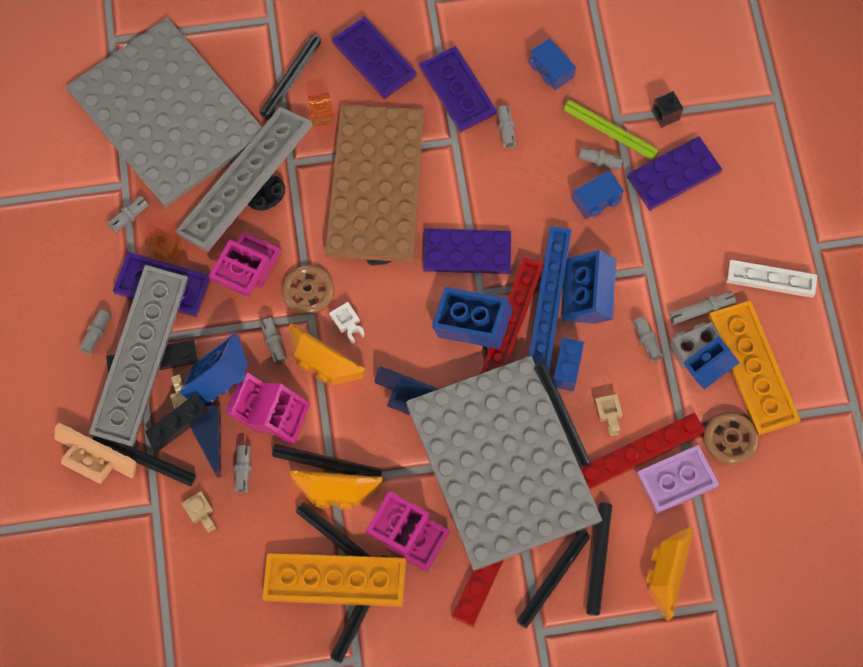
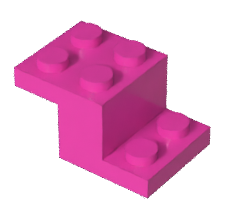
[209,232,282,297]
[225,372,310,444]
[366,491,450,572]

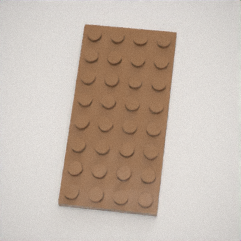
[326,104,424,262]

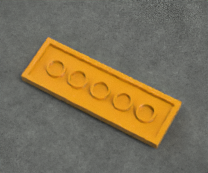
[708,300,801,436]
[262,553,406,607]

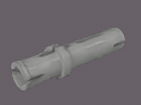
[669,291,736,326]

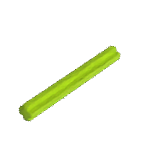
[564,100,658,160]

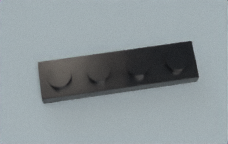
[106,340,198,374]

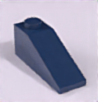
[190,406,221,477]

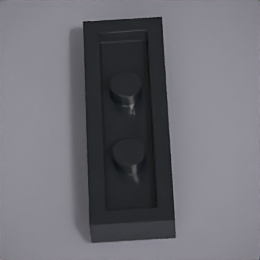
[145,393,209,451]

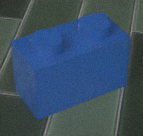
[529,38,576,90]
[572,170,624,219]
[683,336,740,390]
[553,337,584,392]

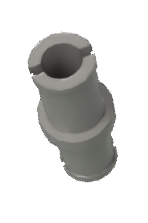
[497,106,517,149]
[578,146,623,170]
[107,196,149,233]
[79,310,112,355]
[632,317,664,362]
[259,318,287,364]
[233,445,252,493]

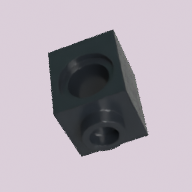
[652,91,683,128]

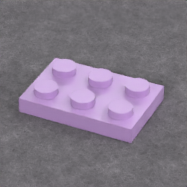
[637,445,719,514]

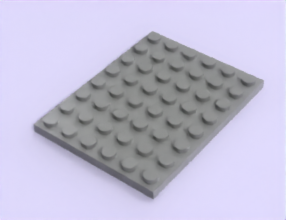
[66,18,262,208]
[406,356,602,571]

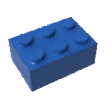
[432,287,513,349]

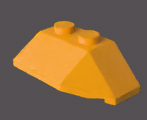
[289,323,366,385]
[290,470,383,510]
[646,526,694,621]

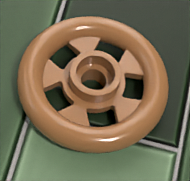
[282,265,334,314]
[704,412,758,465]

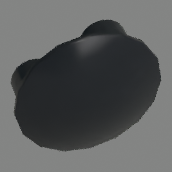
[248,174,285,211]

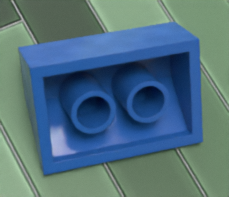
[562,250,616,324]
[179,333,248,405]

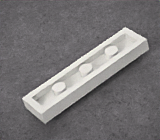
[727,260,817,298]

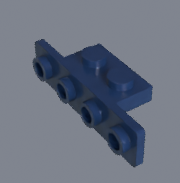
[374,366,438,416]

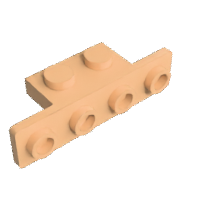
[55,423,136,484]

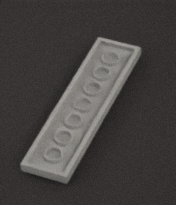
[175,107,313,252]
[89,265,188,447]

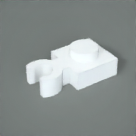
[329,302,365,343]

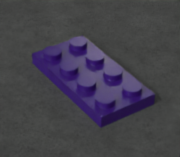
[332,16,416,99]
[419,46,497,132]
[627,136,722,211]
[424,228,511,274]
[113,252,211,318]

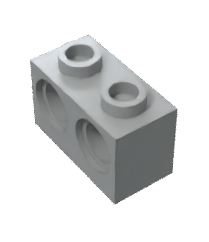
[670,322,721,369]

